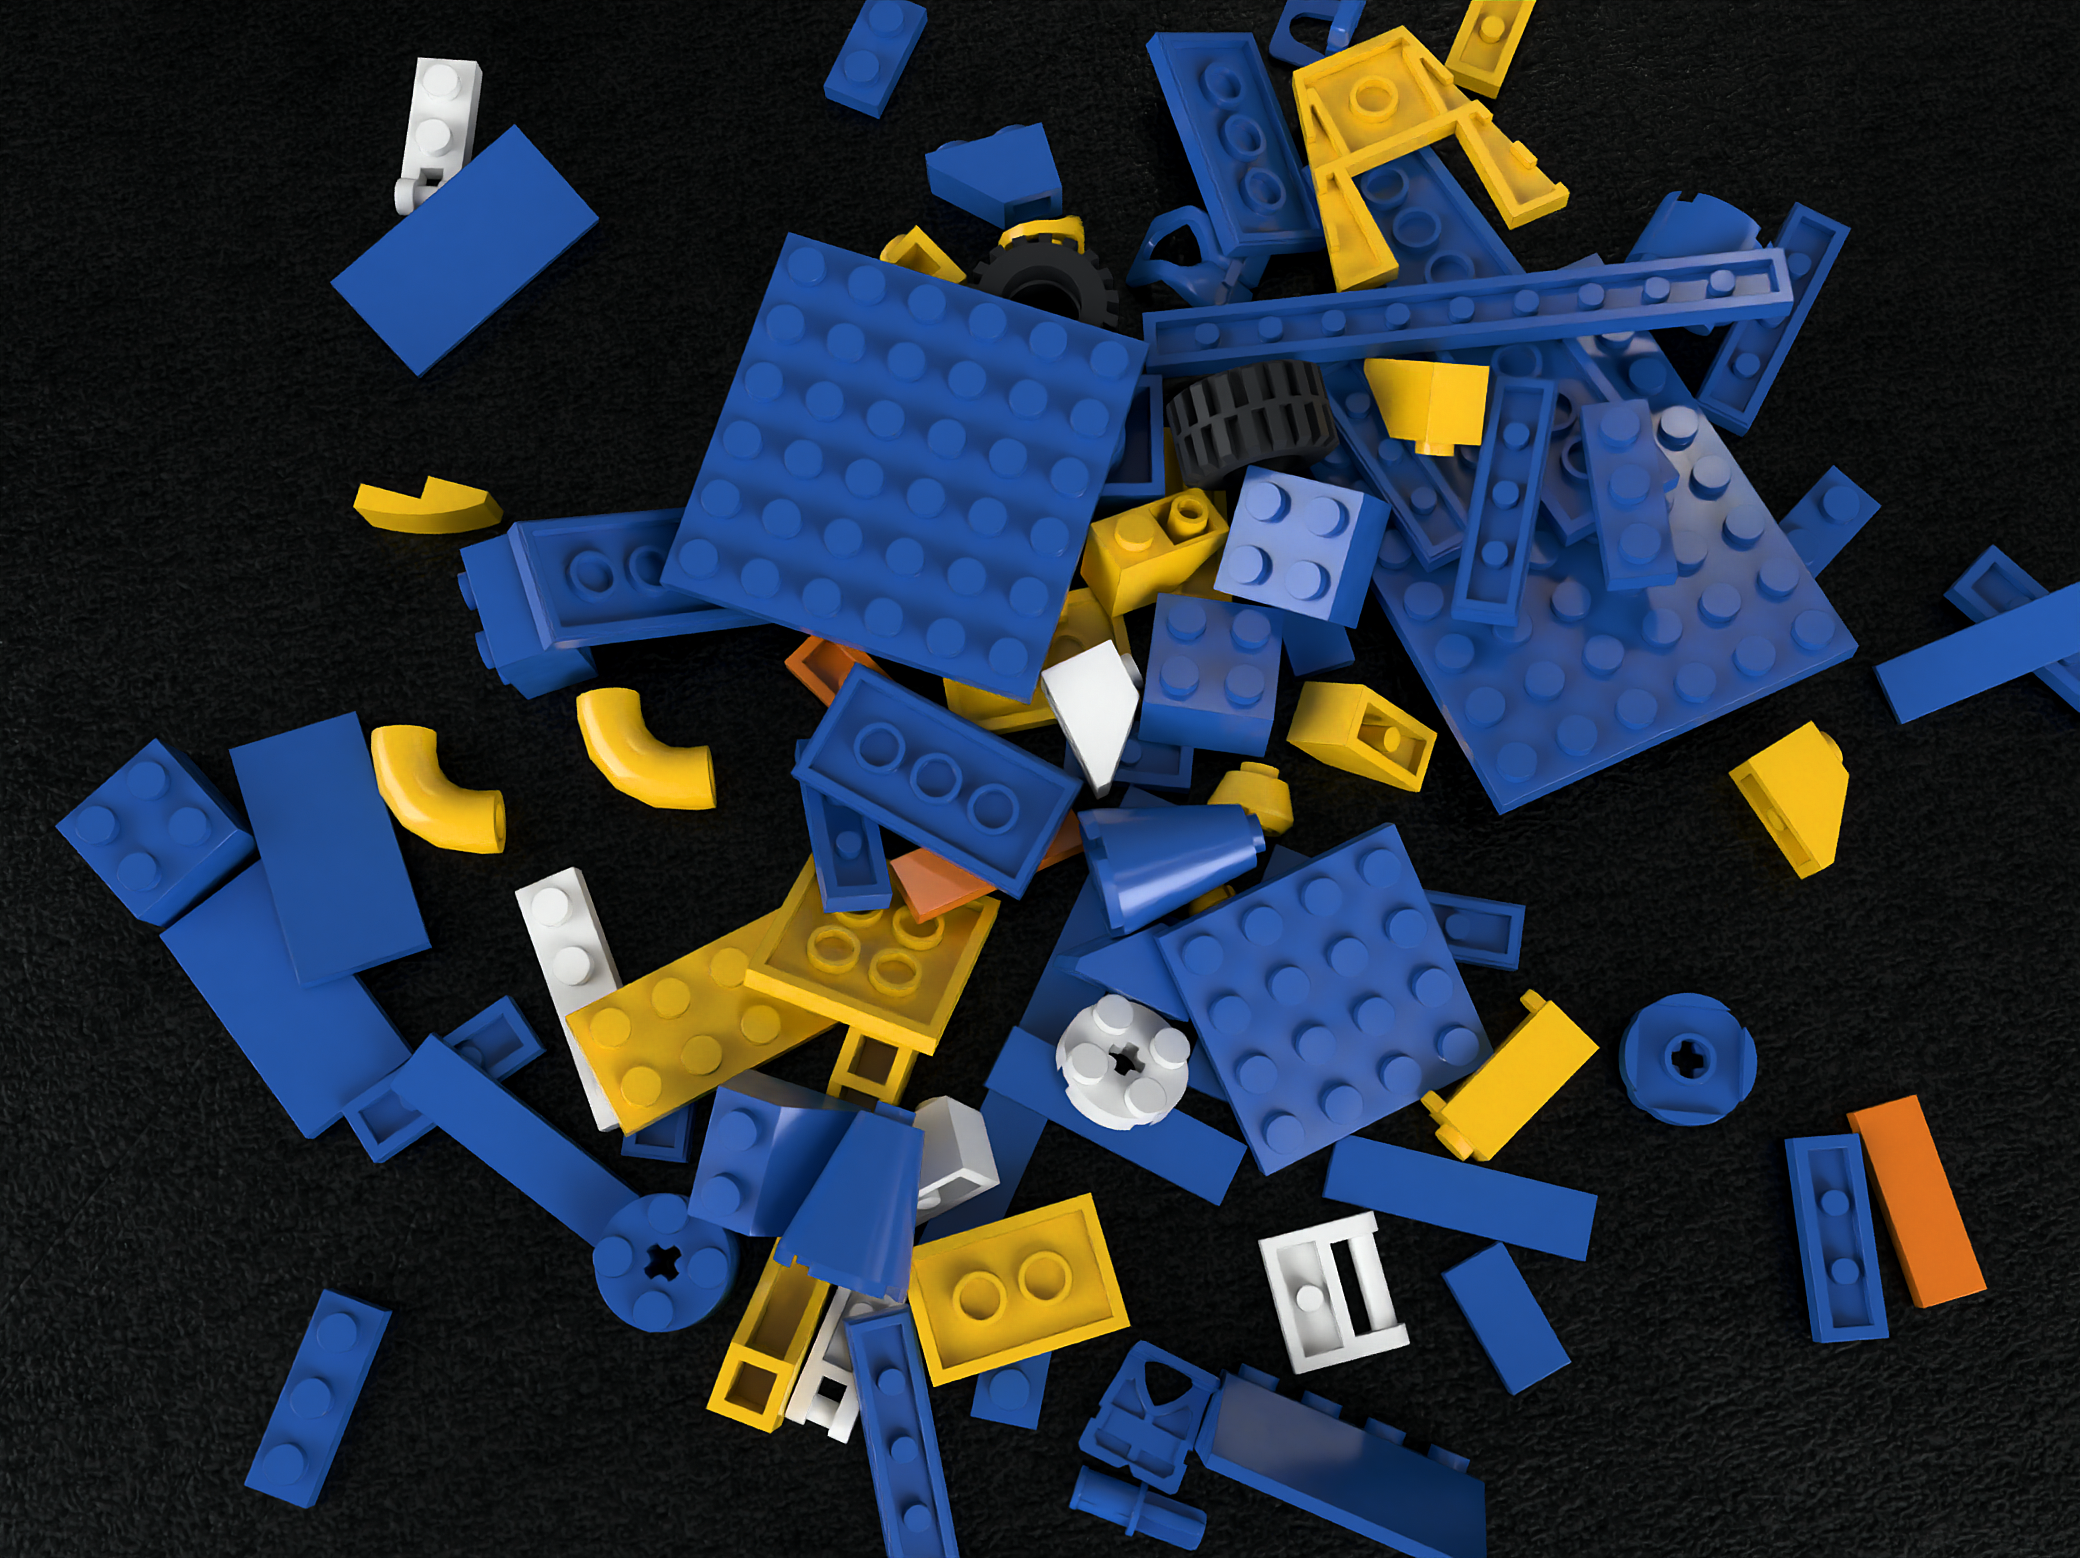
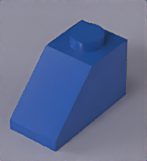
[1052,915,1190,1022]

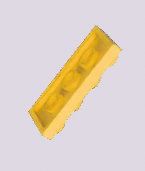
[565,908,842,1138]

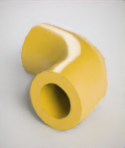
[576,688,717,810]
[371,725,506,854]

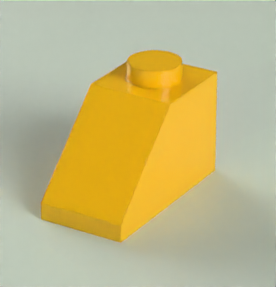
[1363,358,1490,456]
[1286,681,1437,792]
[1729,721,1849,879]

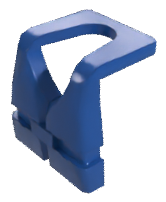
[1268,0,1366,68]
[1126,205,1271,308]
[1078,1340,1221,1495]

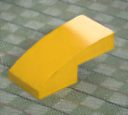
[353,476,504,534]

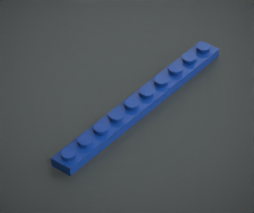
[1142,247,1794,379]

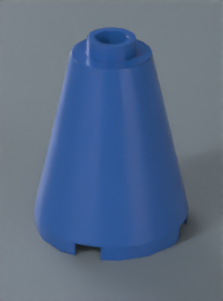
[1077,803,1266,940]
[773,1101,925,1303]

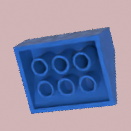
[1194,1363,1487,1558]

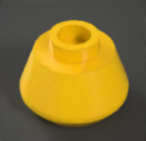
[1207,762,1294,837]

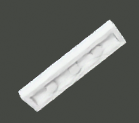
[515,866,623,1132]

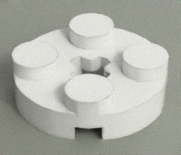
[1056,994,1191,1130]

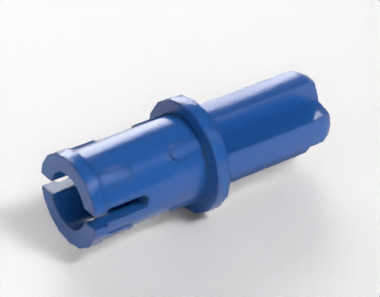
[1069,1465,1207,1551]

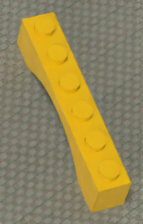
[706,1026,919,1433]

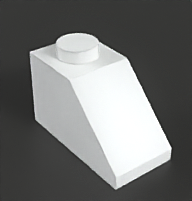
[1040,639,1144,799]
[912,1095,1000,1227]

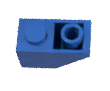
[925,122,1062,230]

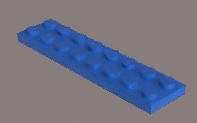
[1301,145,1680,548]

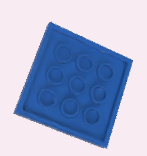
[1153,822,1494,1176]

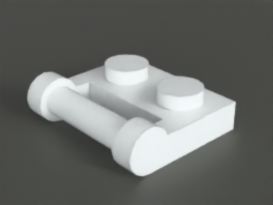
[1258,1211,1410,1375]

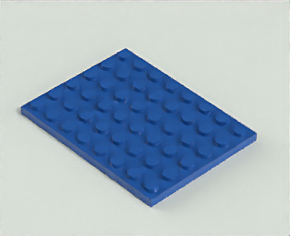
[1304,253,1859,815]

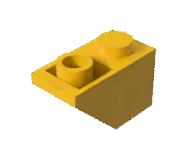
[1080,487,1230,618]

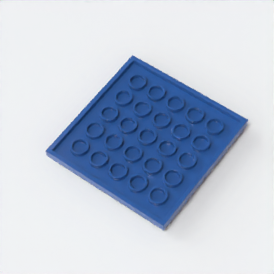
[659,232,1150,705]

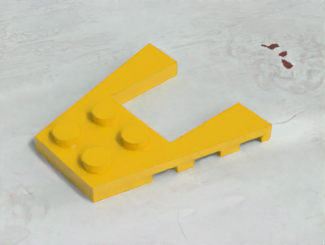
[1292,25,1570,293]

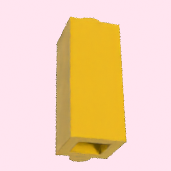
[1420,989,1599,1162]

